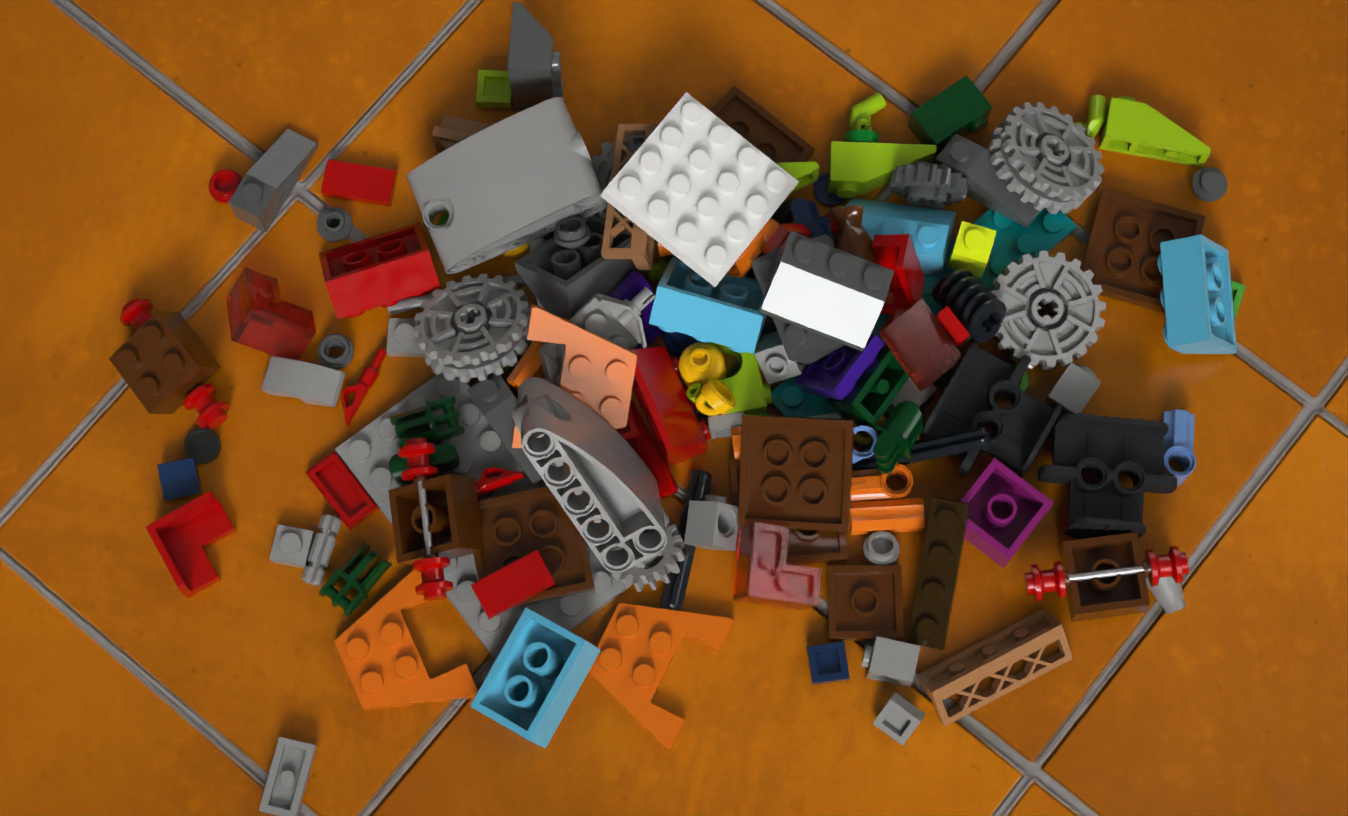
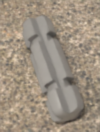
[302,514,341,586]

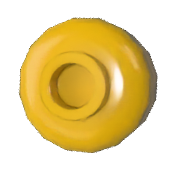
[678,342,727,387]

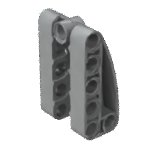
[407,97,608,274]
[512,377,669,573]

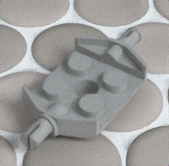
[538,286,656,386]

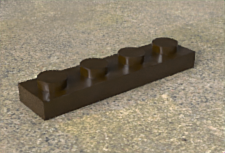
[907,496,971,650]

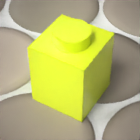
[947,221,997,277]

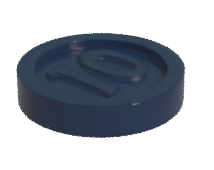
[813,172,846,207]

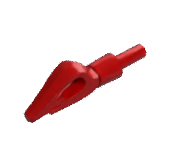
[341,348,387,428]
[475,467,524,498]

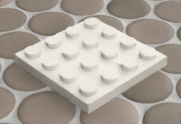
[600,92,799,287]

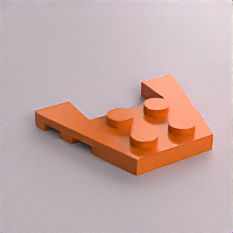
[511,304,637,448]
[334,570,478,710]
[588,603,734,751]

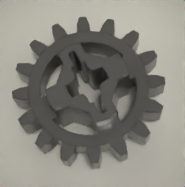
[890,161,968,209]

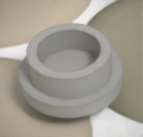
[863,531,900,565]

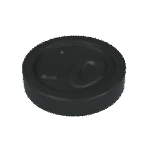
[184,428,221,464]

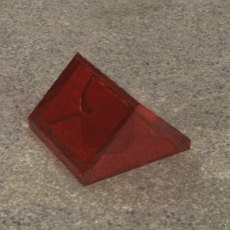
[879,298,963,391]

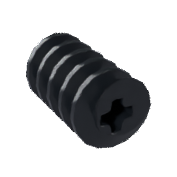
[932,269,1007,342]

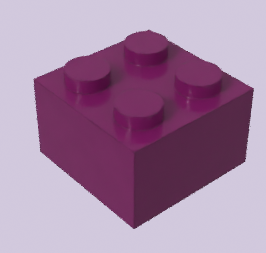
[961,458,1054,568]

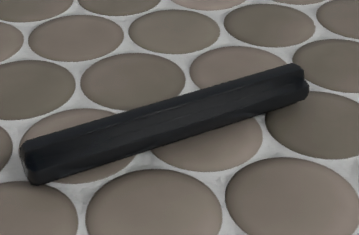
[852,426,990,471]
[661,470,712,611]

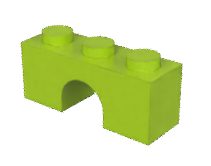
[710,342,772,415]

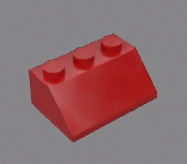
[318,222,440,319]
[630,347,711,468]

